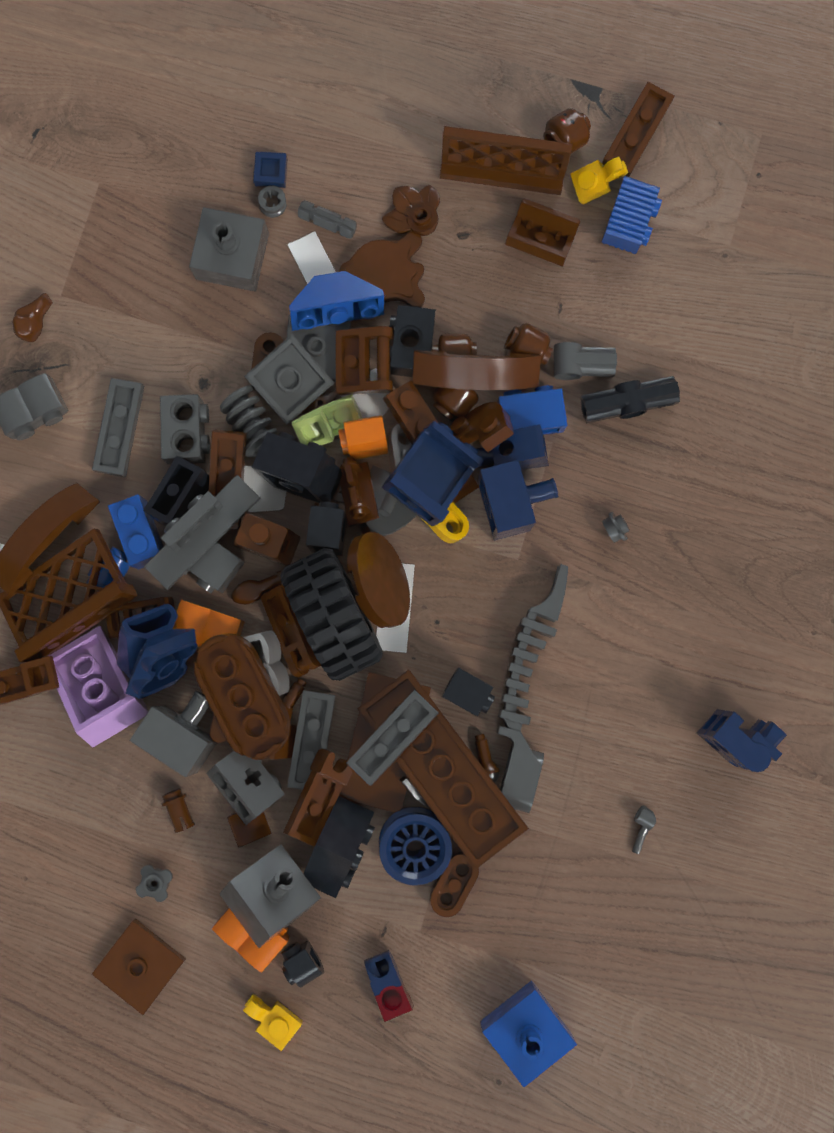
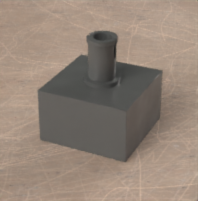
[189,207,269,292]
[129,691,217,778]
[219,845,321,948]

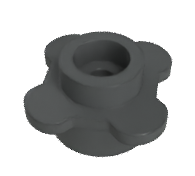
[602,512,630,543]
[136,865,173,902]

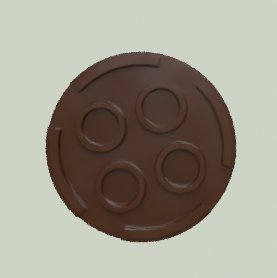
[347,532,410,628]

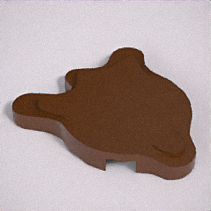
[339,231,425,308]

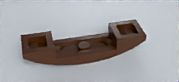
[412,350,541,390]
[0,483,100,596]
[0,656,60,705]

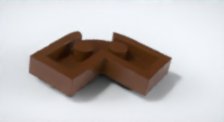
[449,402,514,452]

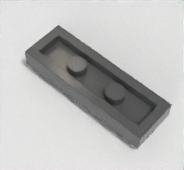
[92,378,145,477]
[287,690,336,790]
[346,690,439,786]

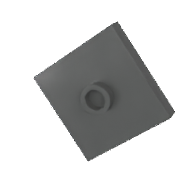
[286,315,351,382]
[244,334,334,425]

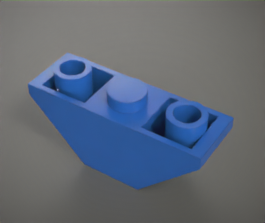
[289,271,384,331]

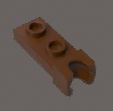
[283,748,353,847]

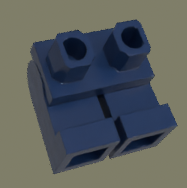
[697,709,787,772]

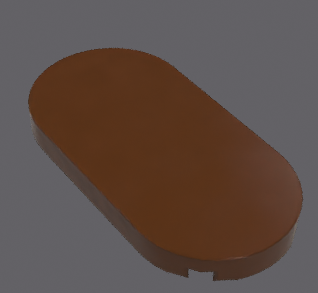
[194,634,290,760]

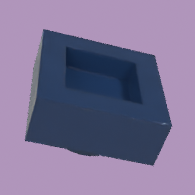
[253,152,288,188]

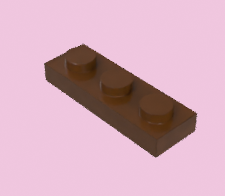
[602,82,675,177]
[209,429,247,529]

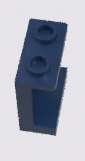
[382,421,484,526]

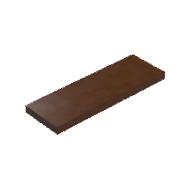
[357,669,529,869]

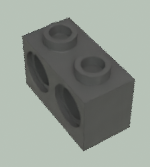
[160,394,210,465]

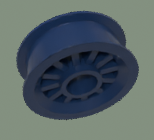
[379,807,452,885]

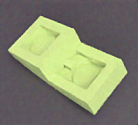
[292,394,363,445]

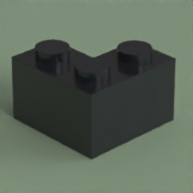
[304,796,375,898]

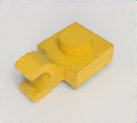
[570,157,628,205]
[243,994,303,1051]

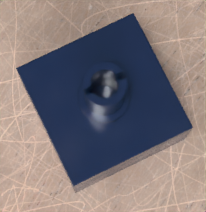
[477,460,559,541]

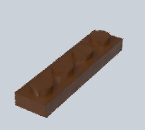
[382,380,479,504]

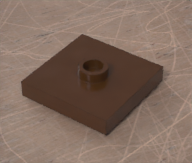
[92,919,186,1015]

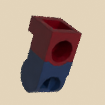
[364,950,414,1022]

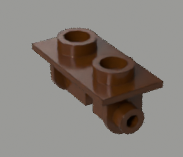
[340,457,379,527]

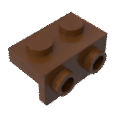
[505,198,580,267]

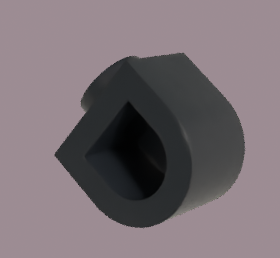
[281,940,324,988]

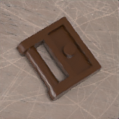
[336,326,393,396]

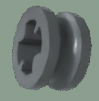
[258,186,287,218]

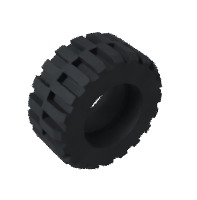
[280,548,383,681]

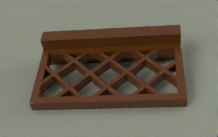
[440,126,573,195]
[0,528,138,662]

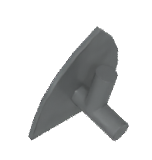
[366,465,417,536]

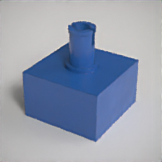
[480,980,577,1087]

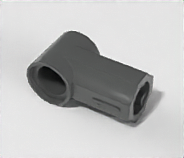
[554,342,617,380]

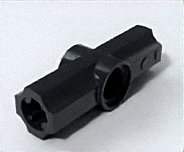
[580,376,680,424]

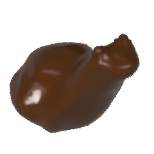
[12,293,53,342]

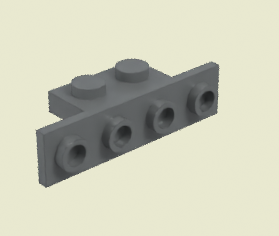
[144,475,261,590]

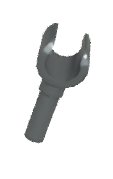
[632,806,656,854]

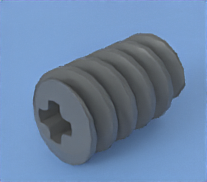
[220,385,278,458]

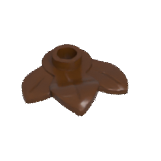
[382,185,440,236]

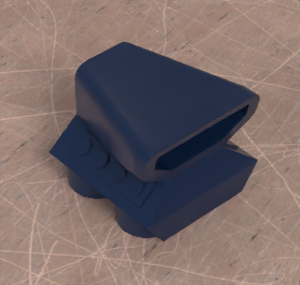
[116,604,198,699]

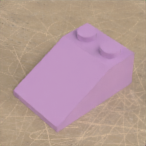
[49,626,149,748]

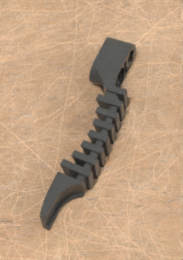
[496,564,568,813]

